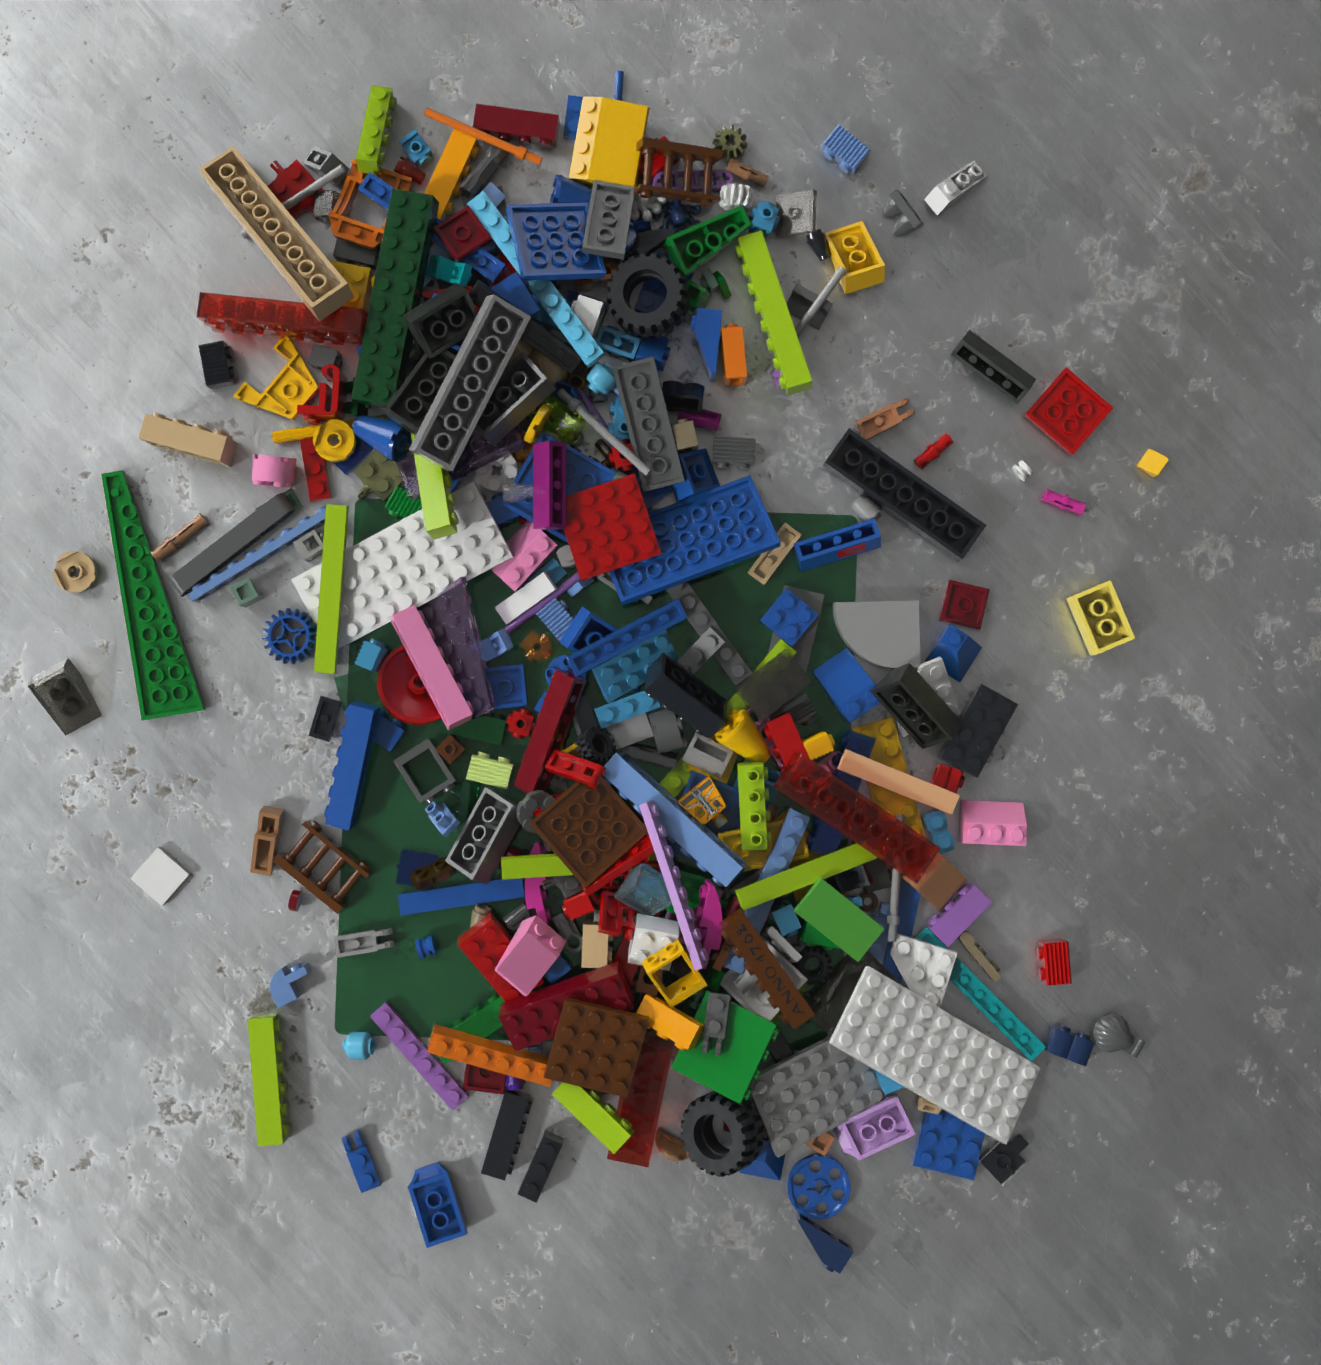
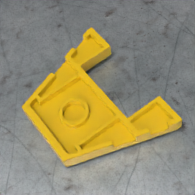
[233,333,320,421]

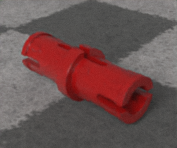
[913,433,954,470]

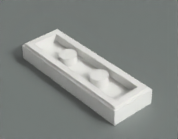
[495,572,557,625]

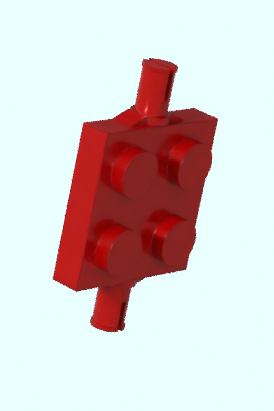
[267,159,326,220]

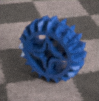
[262,608,317,665]

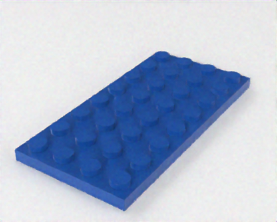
[609,475,781,606]

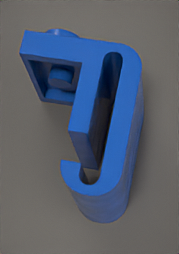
[478,272,541,316]

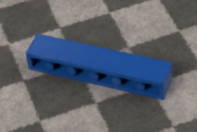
[324,700,380,831]

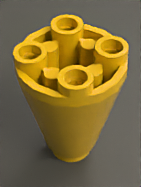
[714,709,771,764]

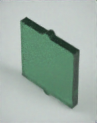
[334,669,379,711]

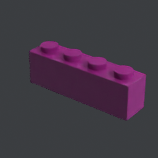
[533,441,566,530]

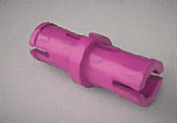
[1042,489,1086,515]

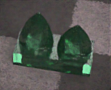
[450,781,480,824]

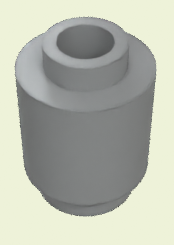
[851,494,882,521]

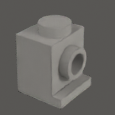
[293,529,324,562]

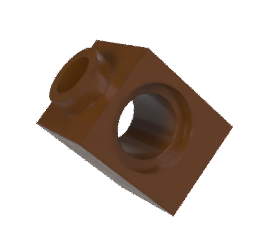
[435,734,468,764]
[636,966,662,996]

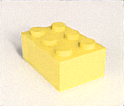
[1066,580,1135,656]

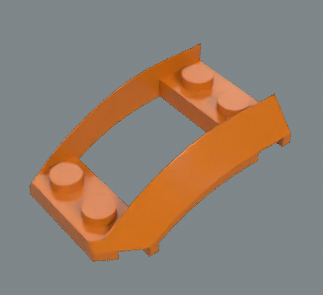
[328,159,413,250]

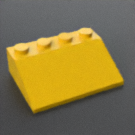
[569,97,650,188]

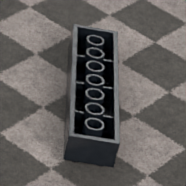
[823,428,986,562]

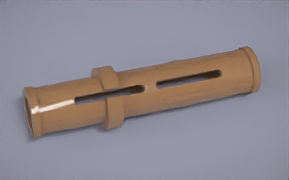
[150,513,209,562]

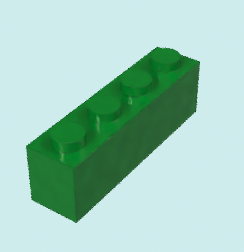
[440,993,505,1064]

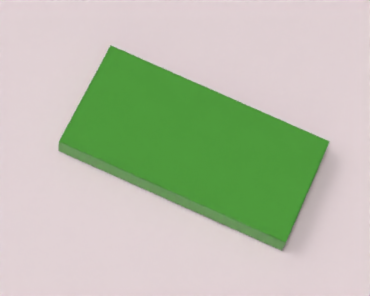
[793,877,884,962]

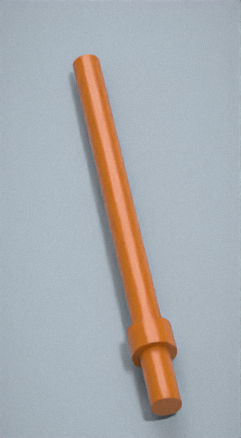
[424,107,543,166]

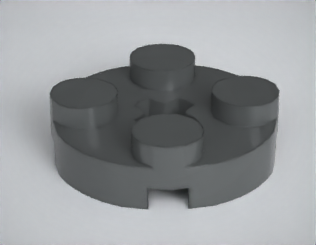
[516,790,556,833]

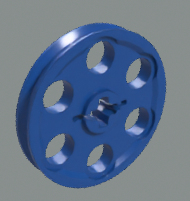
[787,1154,851,1220]

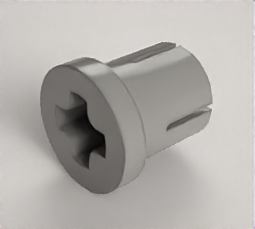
[732,968,758,995]

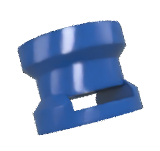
[415,935,437,960]

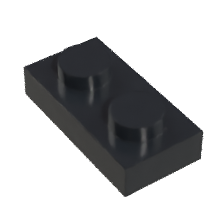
[308,696,342,742]

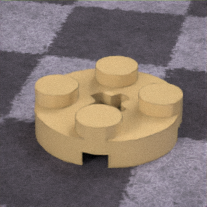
[53,551,98,593]

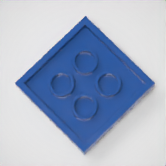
[912,1109,985,1180]

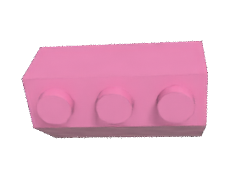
[491,520,559,592]
[958,800,1027,846]

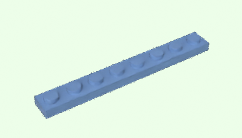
[188,505,326,602]
[723,808,810,974]

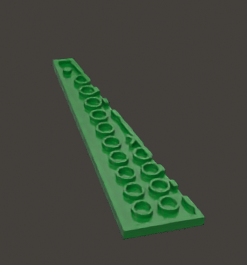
[101,470,206,721]

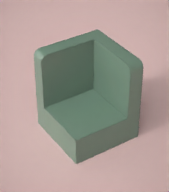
[230,578,264,608]

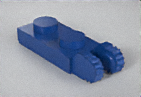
[342,1131,382,1193]

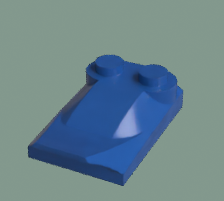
[407,1163,468,1248]

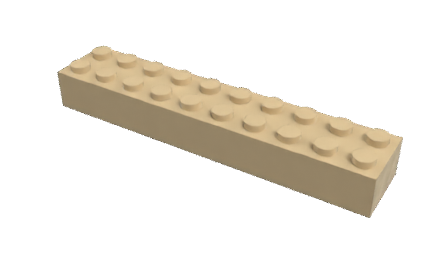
[199,146,354,322]

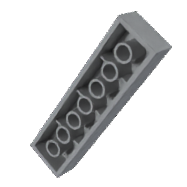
[409,294,531,471]

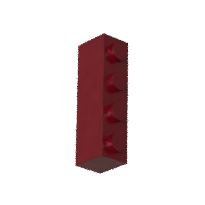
[473,104,560,148]

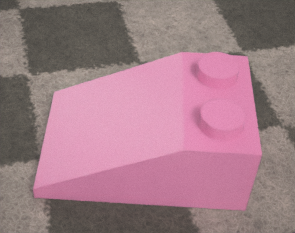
[495,915,566,996]

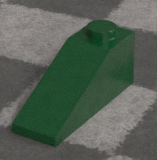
[439,713,507,745]

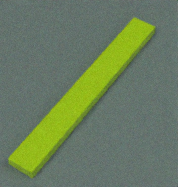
[314,504,349,674]
[735,831,897,911]
[501,852,661,880]

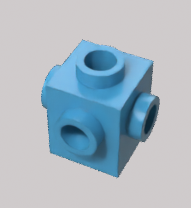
[748,201,780,238]

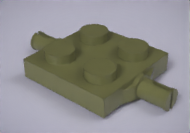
[354,446,413,502]

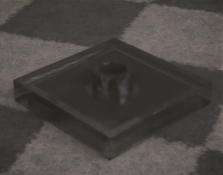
[775,189,817,238]

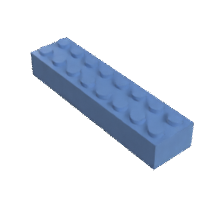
[603,752,749,887]

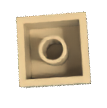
[581,919,613,968]

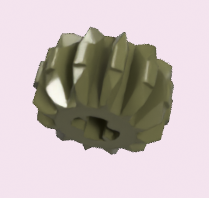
[712,124,748,163]

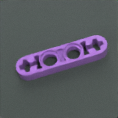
[652,169,733,193]

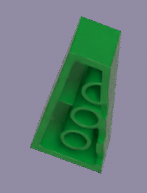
[663,205,751,279]

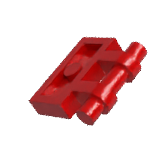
[598,890,637,940]

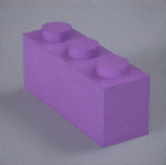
[927,883,992,947]

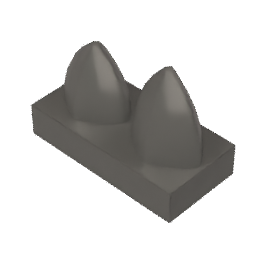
[884,190,924,235]

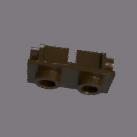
[409,857,455,891]

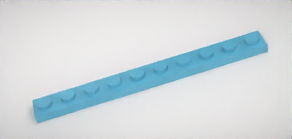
[467,191,606,368]

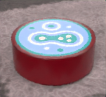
[288,890,302,912]

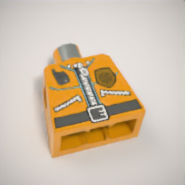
[678,775,728,828]

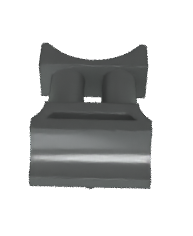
[502,903,531,932]

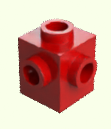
[608,441,635,472]
[506,708,536,739]

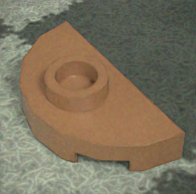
[655,1128,690,1161]

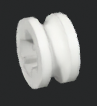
[1012,460,1033,481]

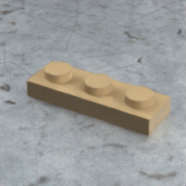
[748,523,802,585]

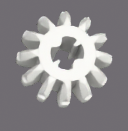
[719,183,754,212]

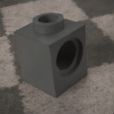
[308,343,343,370]

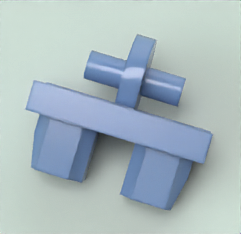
[425,801,461,838]

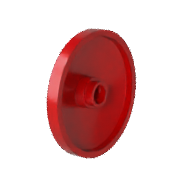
[377,645,462,725]

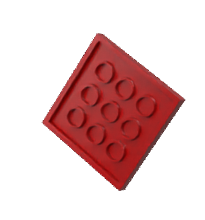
[564,473,661,581]

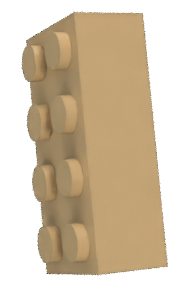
[138,412,238,467]

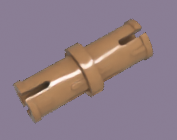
[726,158,769,188]

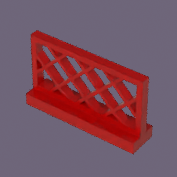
[582,834,660,907]

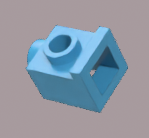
[399,129,433,168]

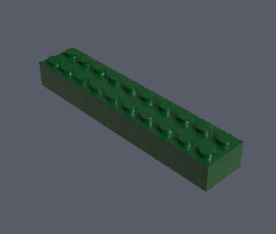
[351,188,439,408]

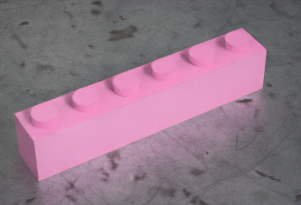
[391,605,474,731]

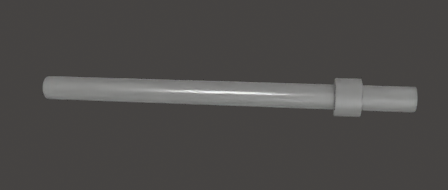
[240,164,346,239]
[765,266,847,375]
[557,389,652,477]
[887,814,905,942]

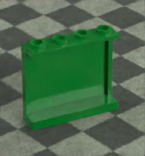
[671,989,780,1104]

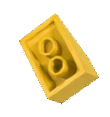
[825,221,885,294]

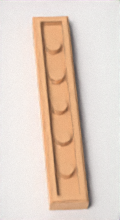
[837,749,960,815]

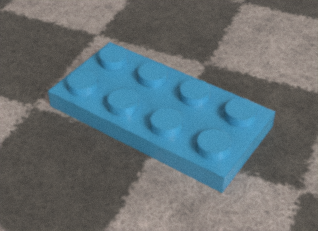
[592,629,678,703]

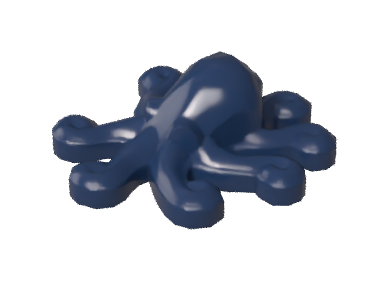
[652,199,702,233]

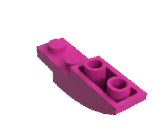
[525,841,552,925]
[694,879,722,969]

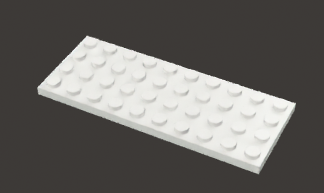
[291,482,514,650]
[829,966,1041,1145]

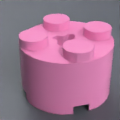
[251,454,296,488]

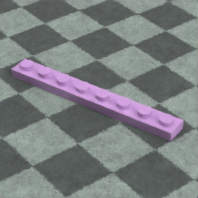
[639,800,708,971]

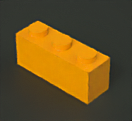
[636,994,704,1051]

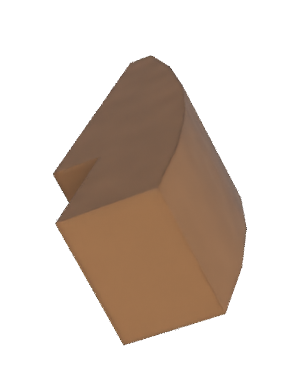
[250,806,284,876]

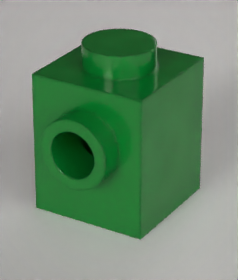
[686,279,712,313]

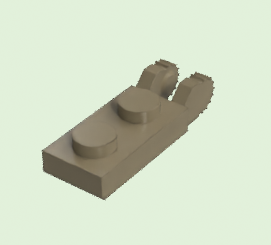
[958,930,1002,982]

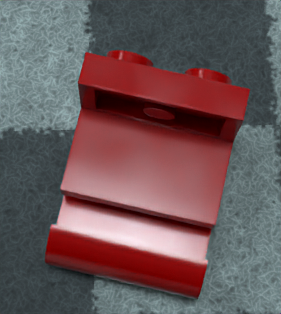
[297,364,348,425]

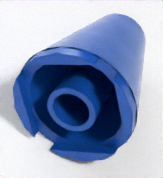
[550,174,592,205]
[352,415,412,463]

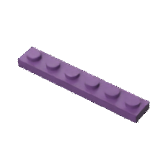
[370,1001,469,1111]

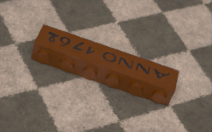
[719,908,815,1030]

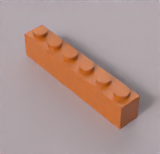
[427,1024,552,1087]

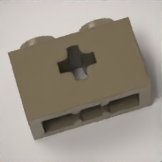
[672,419,698,454]

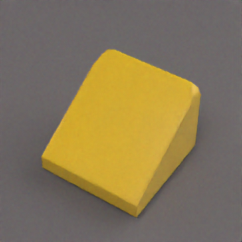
[1136,449,1169,478]

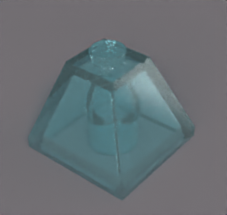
[614,863,672,916]

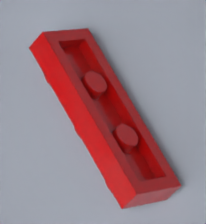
[300,438,332,502]

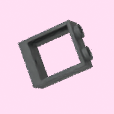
[393,738,458,804]

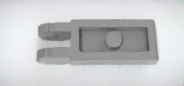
[333,928,395,958]

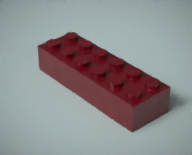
[498,961,634,1051]

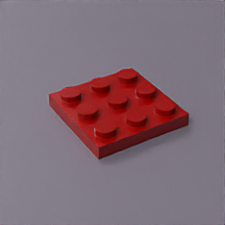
[1024,367,1114,456]

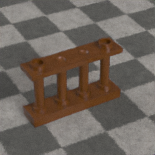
[634,137,723,207]
[273,820,373,914]

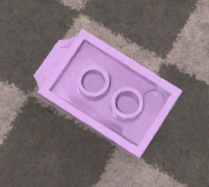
[834,1094,916,1161]

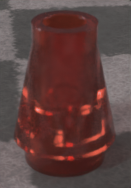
[394,156,426,185]

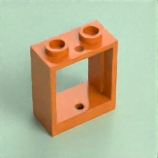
[720,324,747,387]

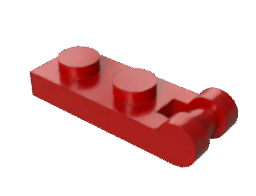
[545,750,606,789]

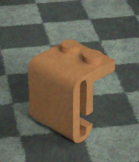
[901,840,967,911]

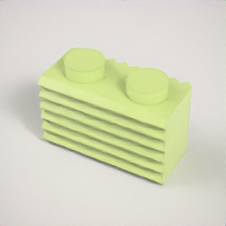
[466,751,514,789]

